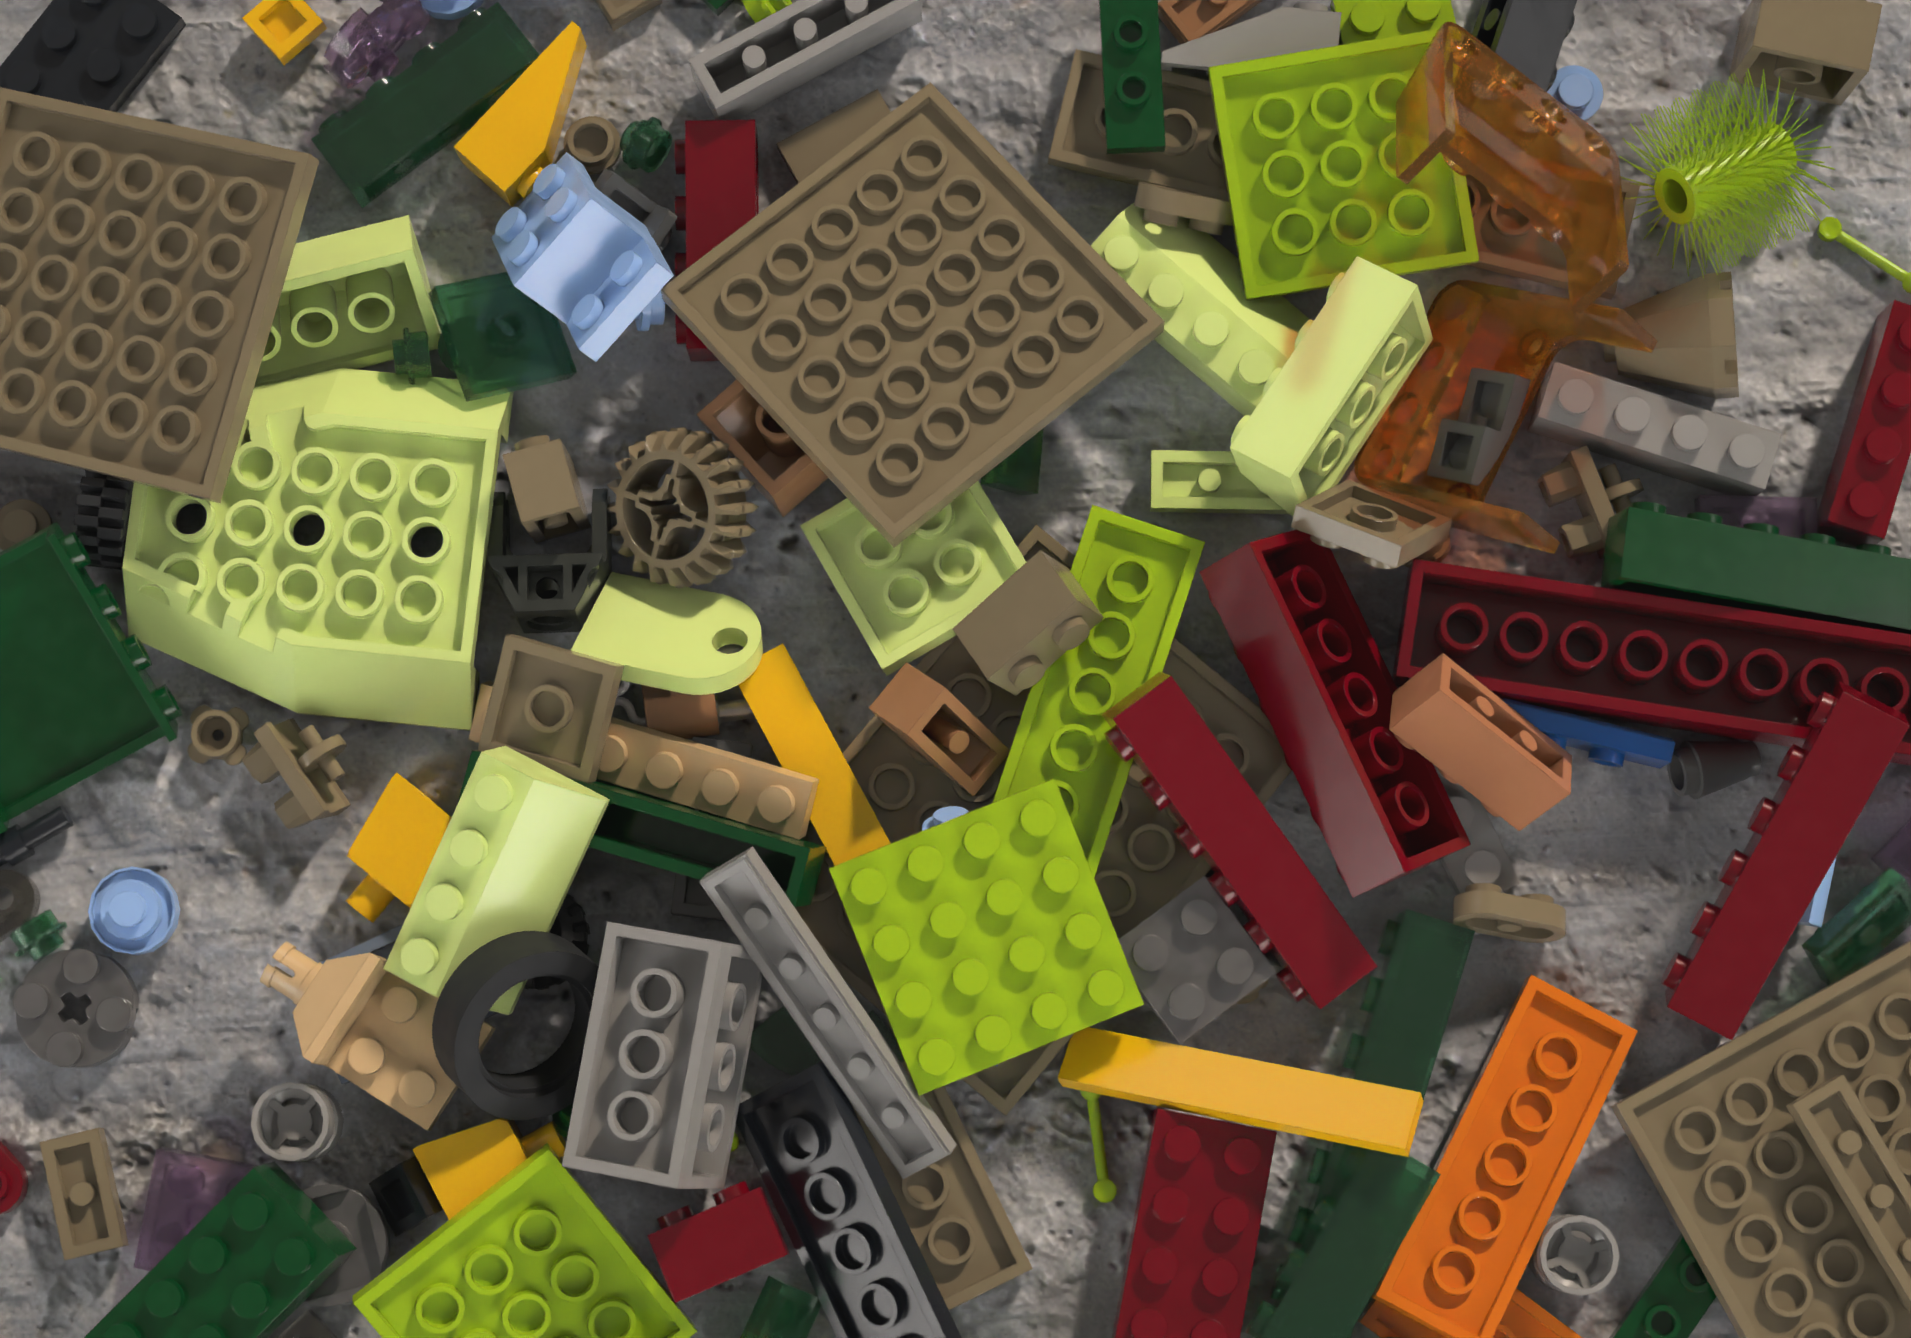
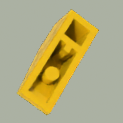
[454,21,587,207]

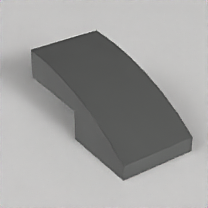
[1427,367,1531,486]

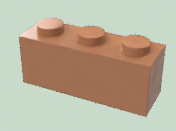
[1389,653,1572,831]

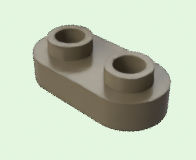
[1134,182,1233,235]
[1453,883,1566,943]

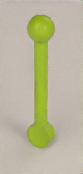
[1817,217,1911,294]
[1080,1090,1117,1203]

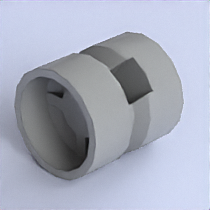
[250,1082,344,1162]
[1529,1214,1620,1296]

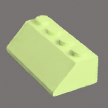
[1091,203,1310,416]
[254,215,441,387]
[1230,256,1433,516]
[383,746,610,1015]

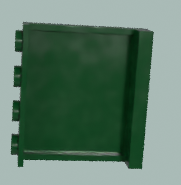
[0,522,182,834]

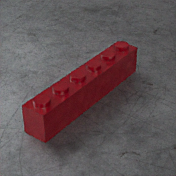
[1102,672,1378,1009]
[1661,681,1910,1040]

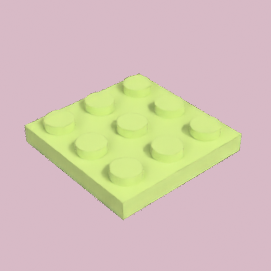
[800,481,1026,676]

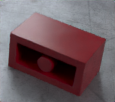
[647,1181,790,1303]

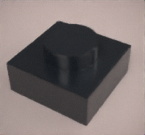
[369,1156,443,1237]

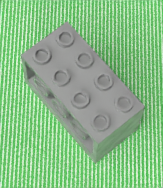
[562,922,763,1189]

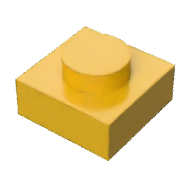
[242,0,327,66]

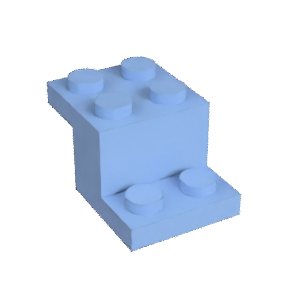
[491,152,674,362]

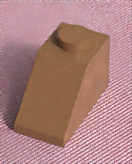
[869,662,1010,797]

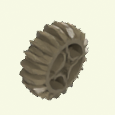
[607,427,759,588]

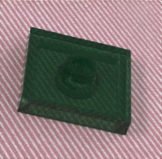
[428,272,577,402]

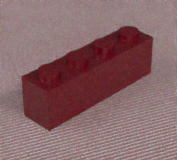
[675,119,759,362]
[1811,300,1911,547]

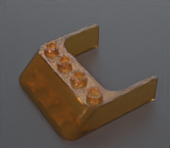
[1396,22,1629,313]
[1354,280,1658,554]

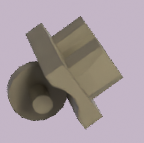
[1537,445,1644,559]
[242,718,351,829]

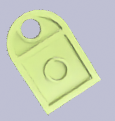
[571,572,763,695]

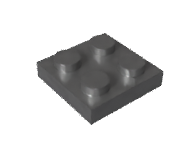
[1119,876,1277,1045]

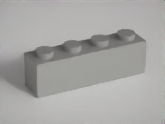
[688,0,922,120]
[1527,362,1782,502]

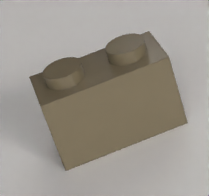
[502,435,592,543]
[953,550,1104,696]

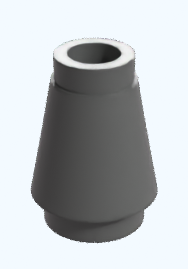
[1667,741,1762,799]

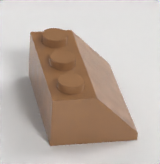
[696,379,828,517]

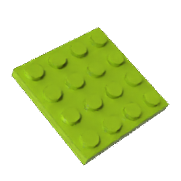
[1208,28,1479,300]
[828,779,1144,1096]
[352,1143,697,1338]

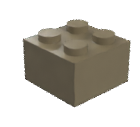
[1728,0,1882,106]

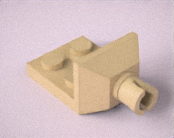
[260,941,496,1131]

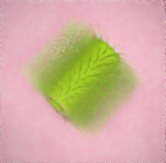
[1619,68,1835,279]

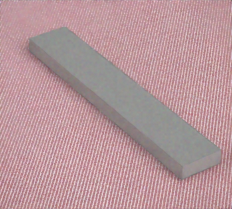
[699,846,957,1179]

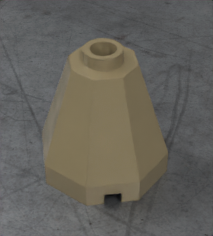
[1603,271,1739,399]

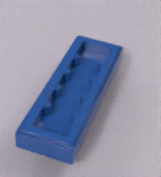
[1502,698,1676,769]

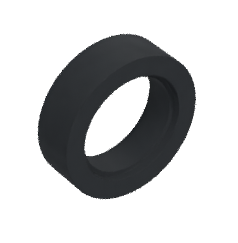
[432,931,599,1120]

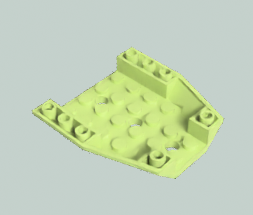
[122,368,514,731]

